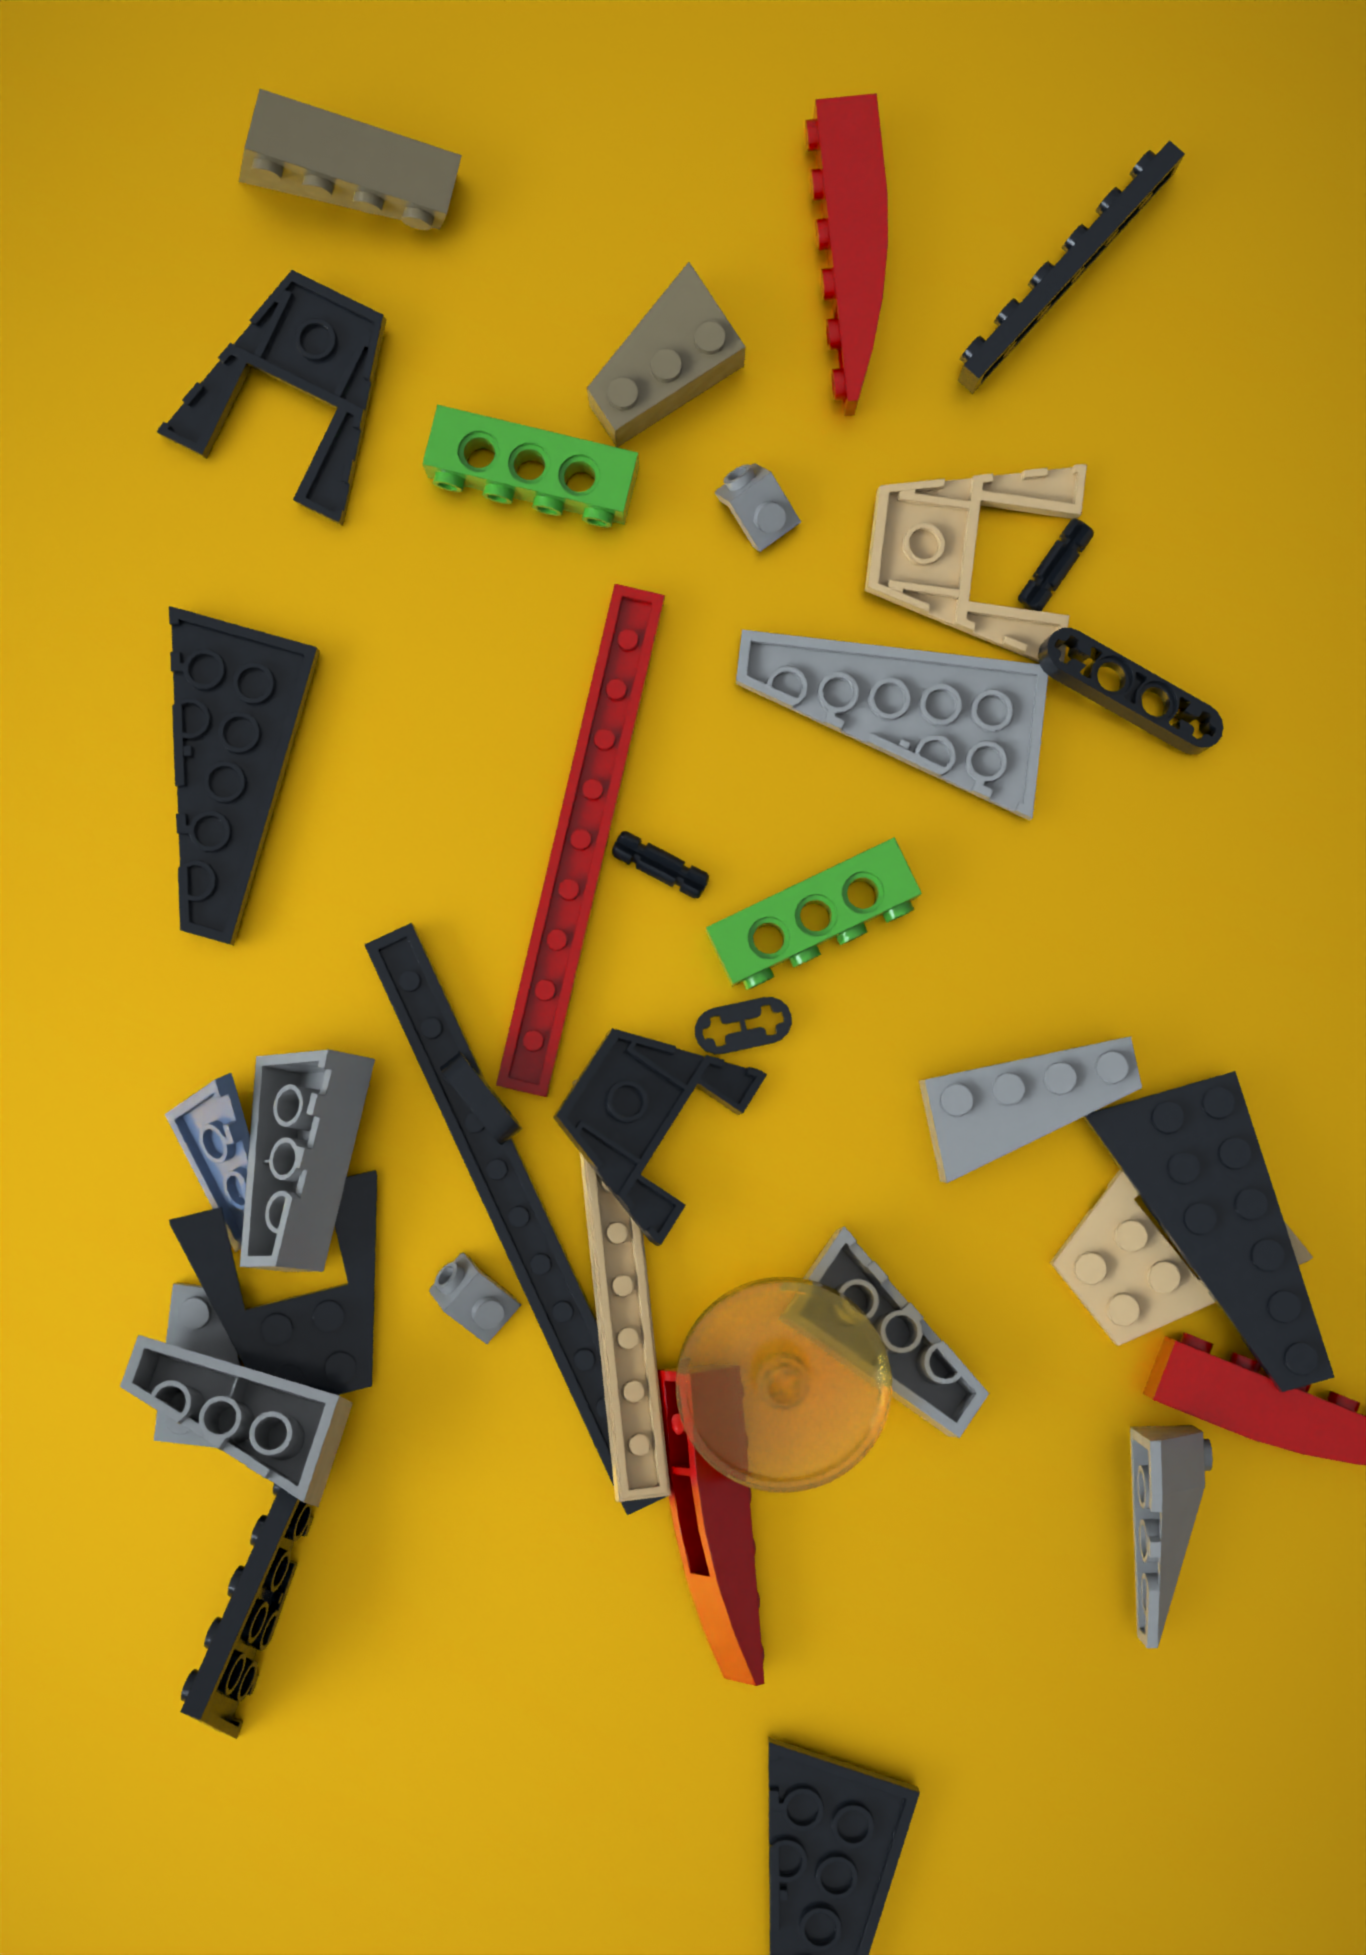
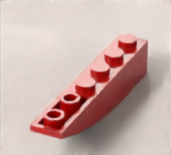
[805,93,888,416]
[1143,1332,1366,1465]
[658,1362,765,1686]

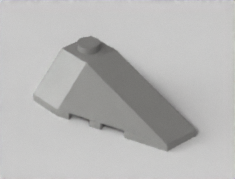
[1130,1425,1213,1648]

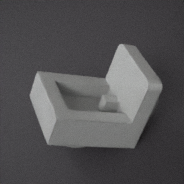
[715,463,801,552]
[429,1253,521,1344]

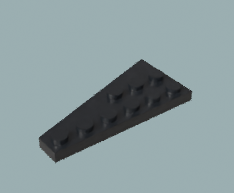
[1083,1071,1334,1392]

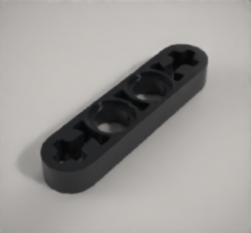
[1038,628,1224,755]

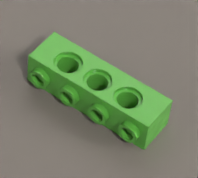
[422,405,639,528]
[706,837,922,990]

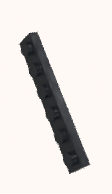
[958,140,1185,394]

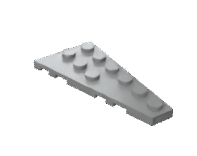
[736,630,1048,821]

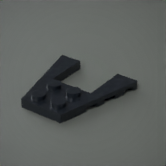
[157,270,386,525]
[169,1170,377,1395]

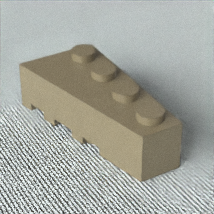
[239,89,462,230]

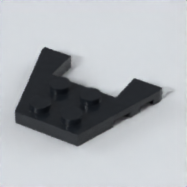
[553,1028,767,1246]

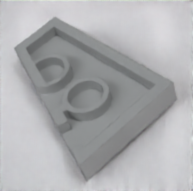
[154,1282,242,1448]

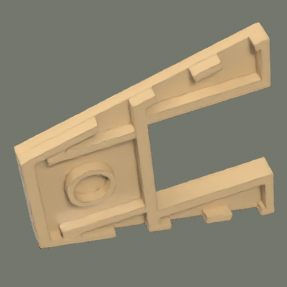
[865,464,1087,663]
[1050,1170,1313,1346]

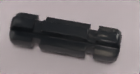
[1018,518,1094,611]
[612,831,709,898]

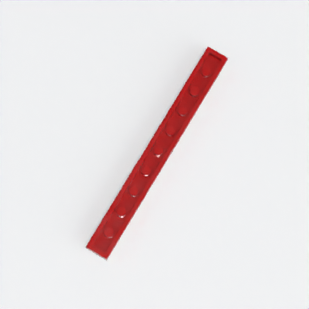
[496,584,665,1097]

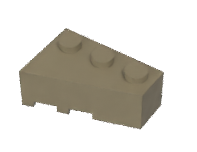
[587,262,746,447]

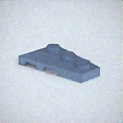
[165,1073,250,1252]

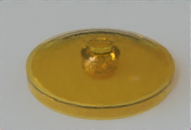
[676,1277,892,1493]

